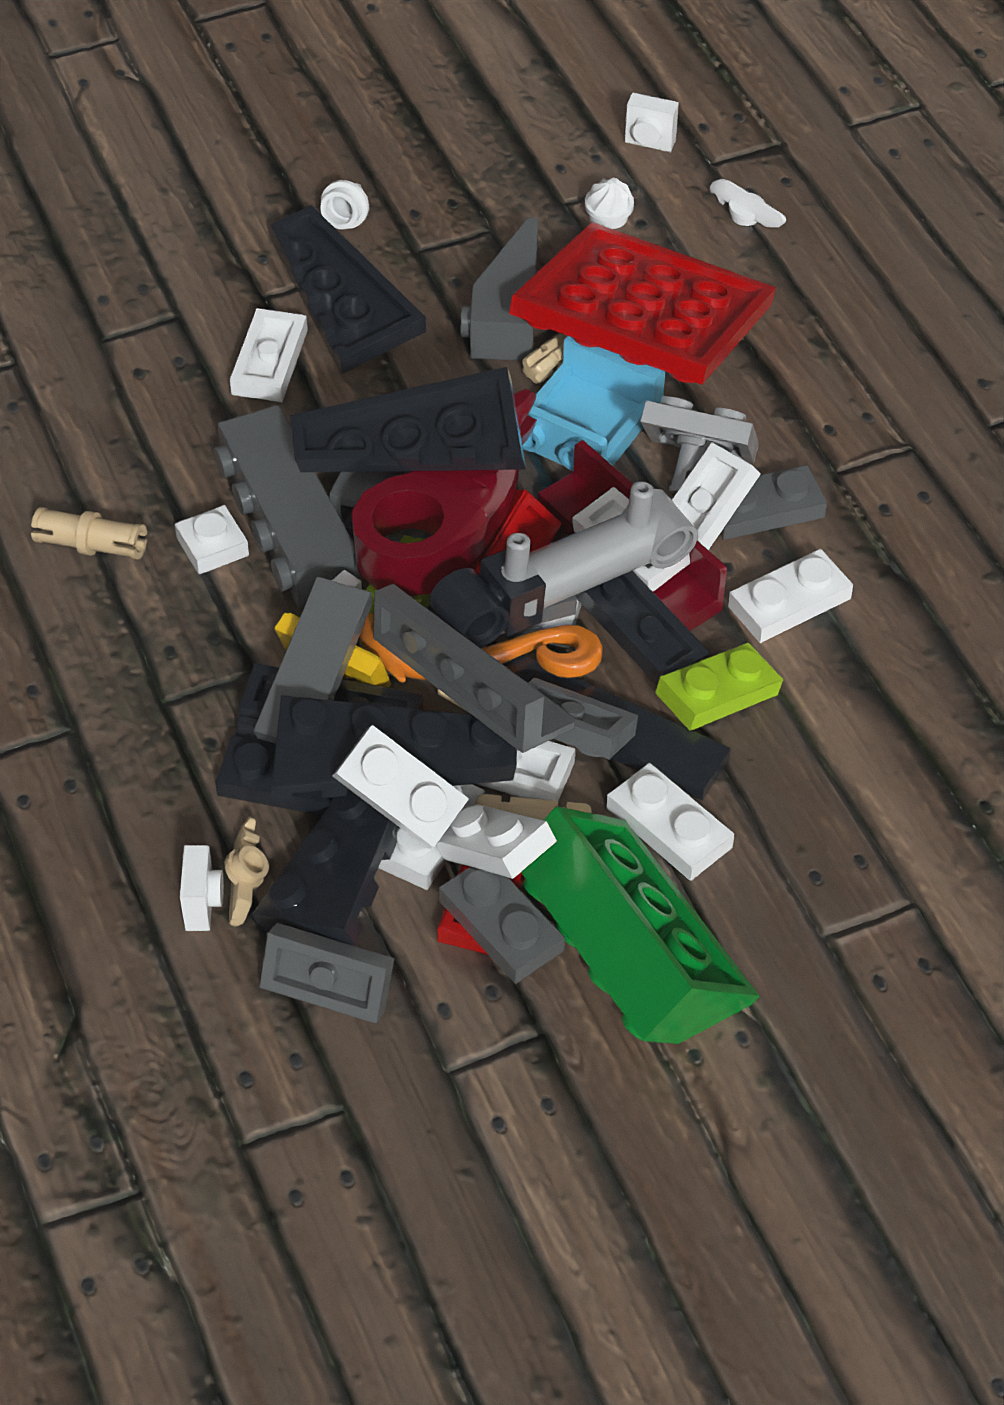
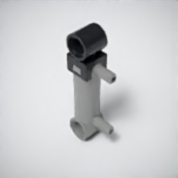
[429,482,698,648]

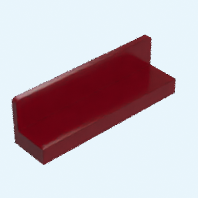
[538,440,727,631]

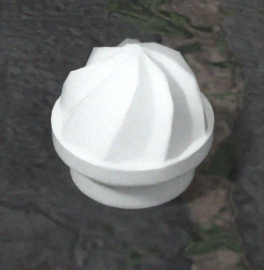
[585,178,634,229]
[321,180,369,229]

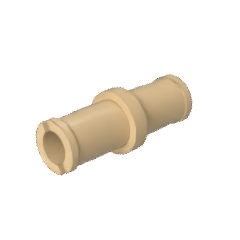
[31,507,147,560]

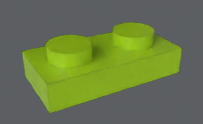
[655,643,783,731]

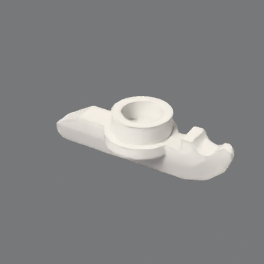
[710,179,786,227]

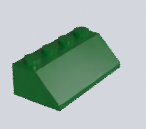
[521,806,760,1044]

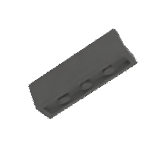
[374,584,575,753]

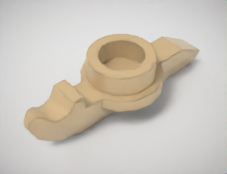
[224,817,269,926]

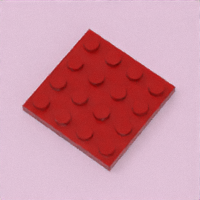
[509,222,776,385]

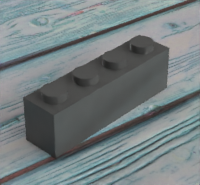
[213,405,360,610]

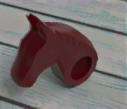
[351,388,537,596]

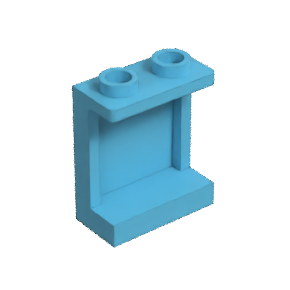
[522,336,665,471]

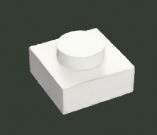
[625,93,679,152]
[175,505,249,575]
[180,845,224,931]

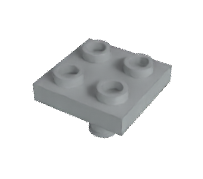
[640,396,759,495]

